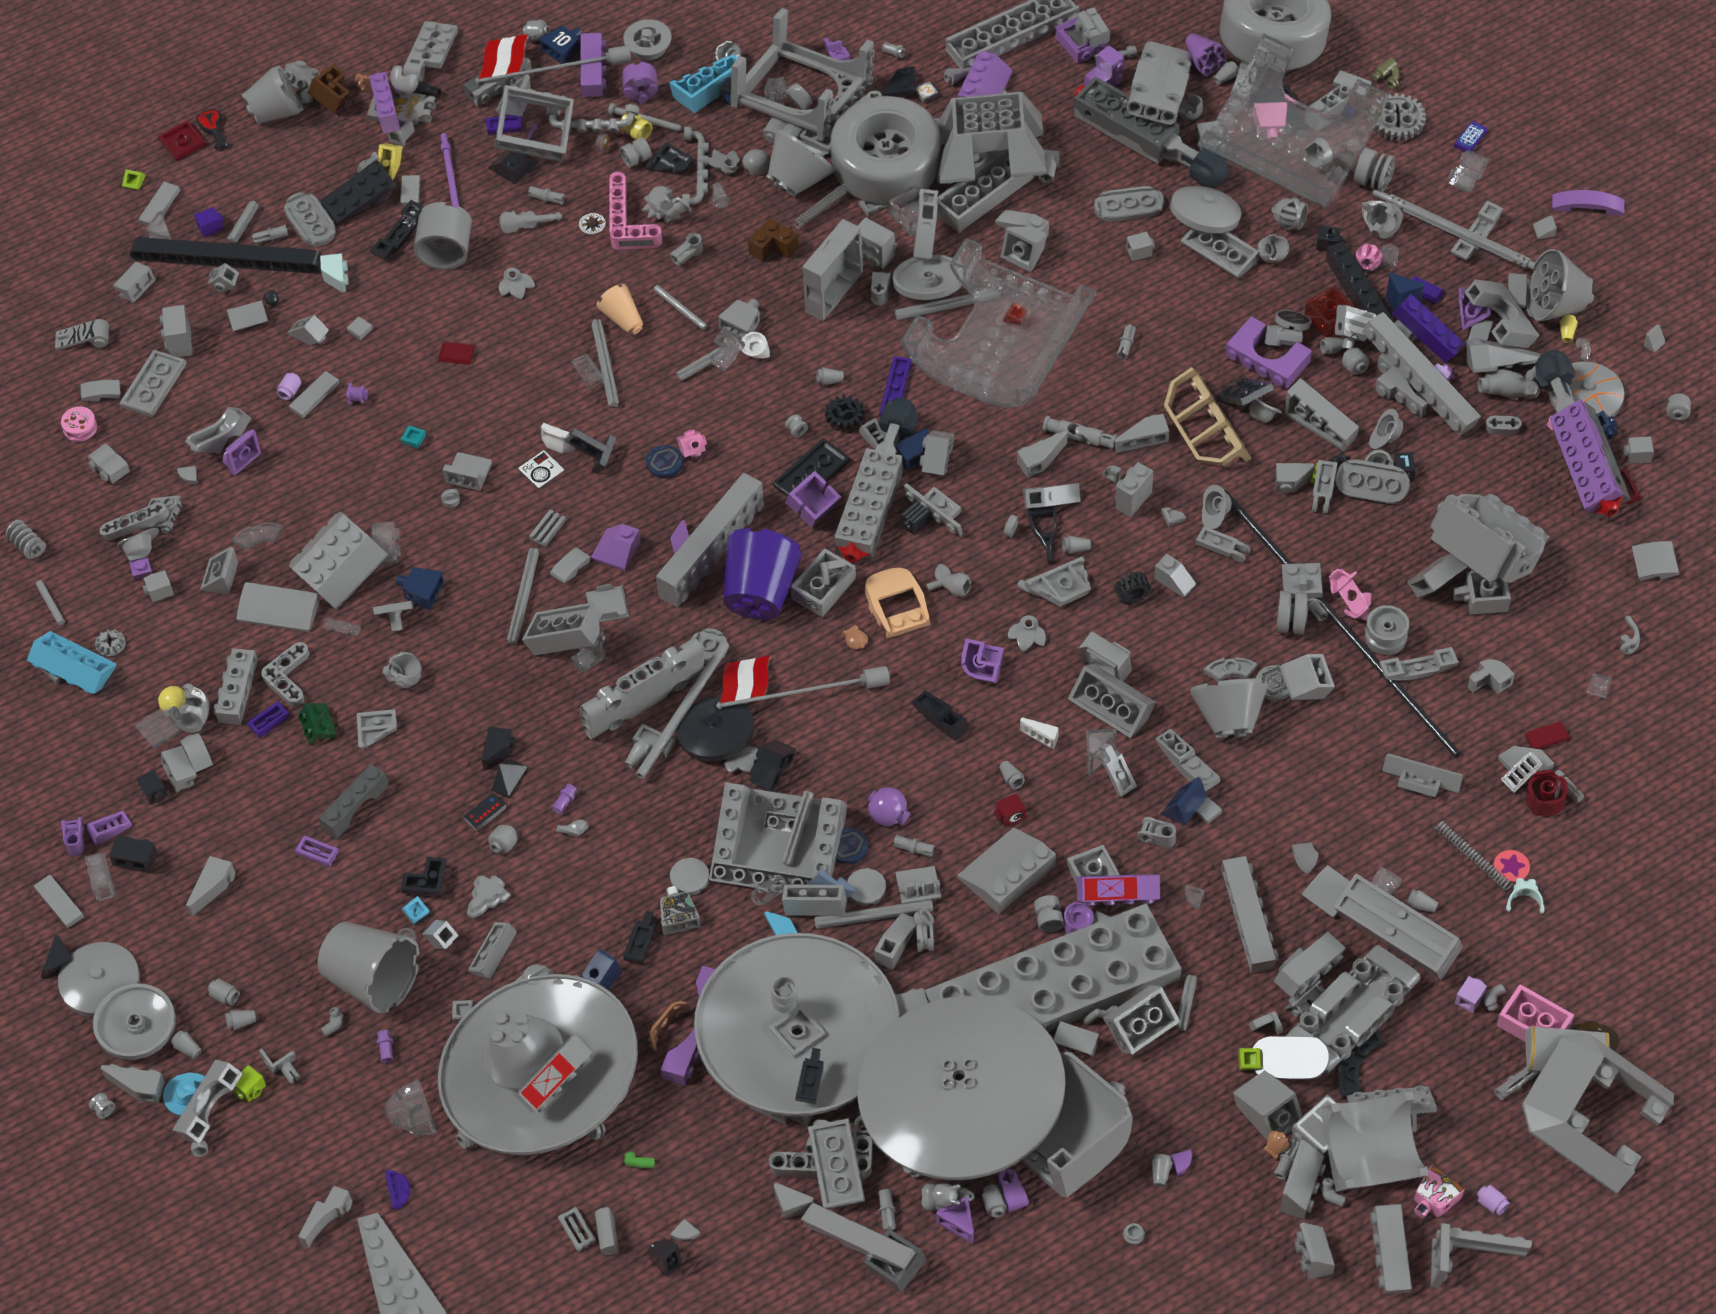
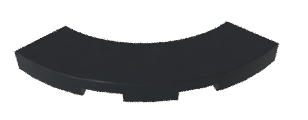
[1337,1029,1384,1100]

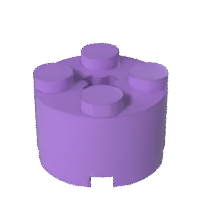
[622,62,658,104]

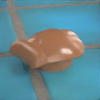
[842,625,868,649]
[1263,1131,1289,1160]

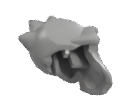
[642,186,692,223]

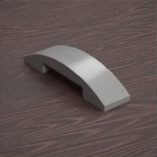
[1451,201,1503,261]
[1379,647,1459,680]

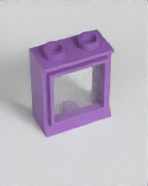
[1056,17,1107,64]

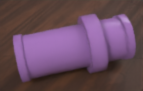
[551,784,578,815]
[377,1030,394,1063]

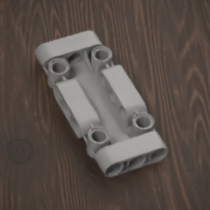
[1126,41,1192,125]
[580,638,704,739]
[1285,945,1421,1074]

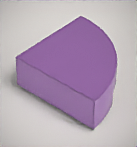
[1171,1150,1192,1176]

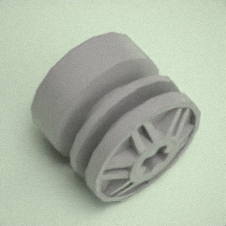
[1353,147,1395,192]

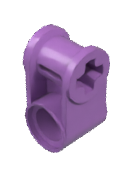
[61,817,85,856]
[998,1169,1029,1212]

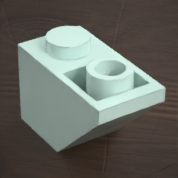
[320,253,349,293]

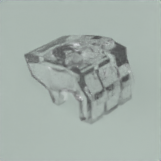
[1371,867,1402,896]

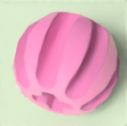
[1355,244,1382,271]

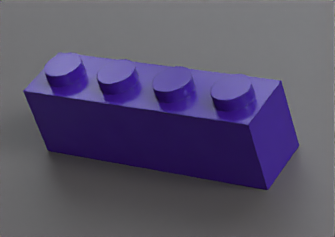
[1392,294,1465,363]

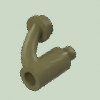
[1372,58,1399,89]

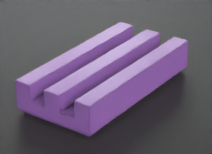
[295,835,339,868]

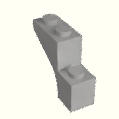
[185,407,251,454]

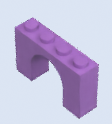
[1226,316,1312,389]

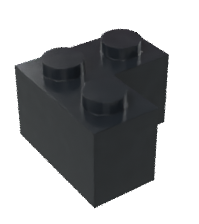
[749,740,796,791]

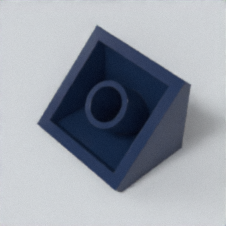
[1386,272,1424,311]
[1160,777,1207,825]

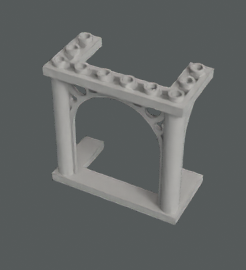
[731,8,875,141]

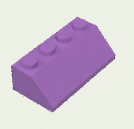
[958,51,1013,98]

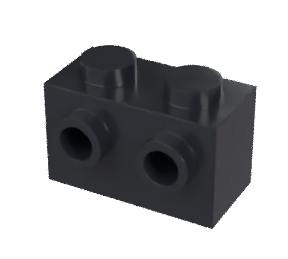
[109,836,158,872]

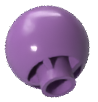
[867,787,911,826]

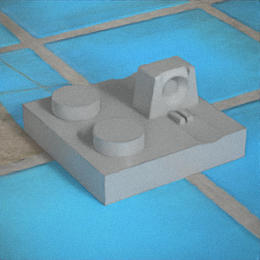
[1282,563,1322,598]

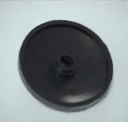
[677,696,754,762]

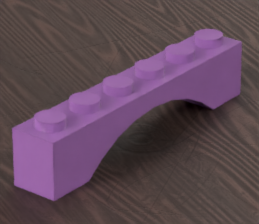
[661,966,715,1085]

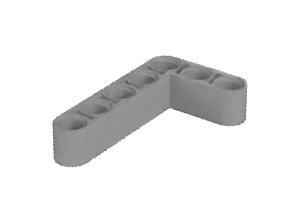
[769,1116,873,1180]

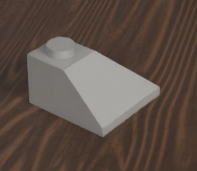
[1000,227,1047,272]

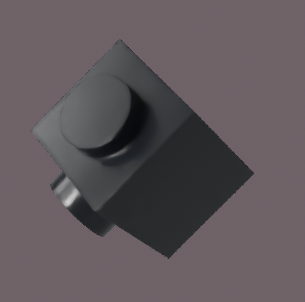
[1316,225,1343,252]

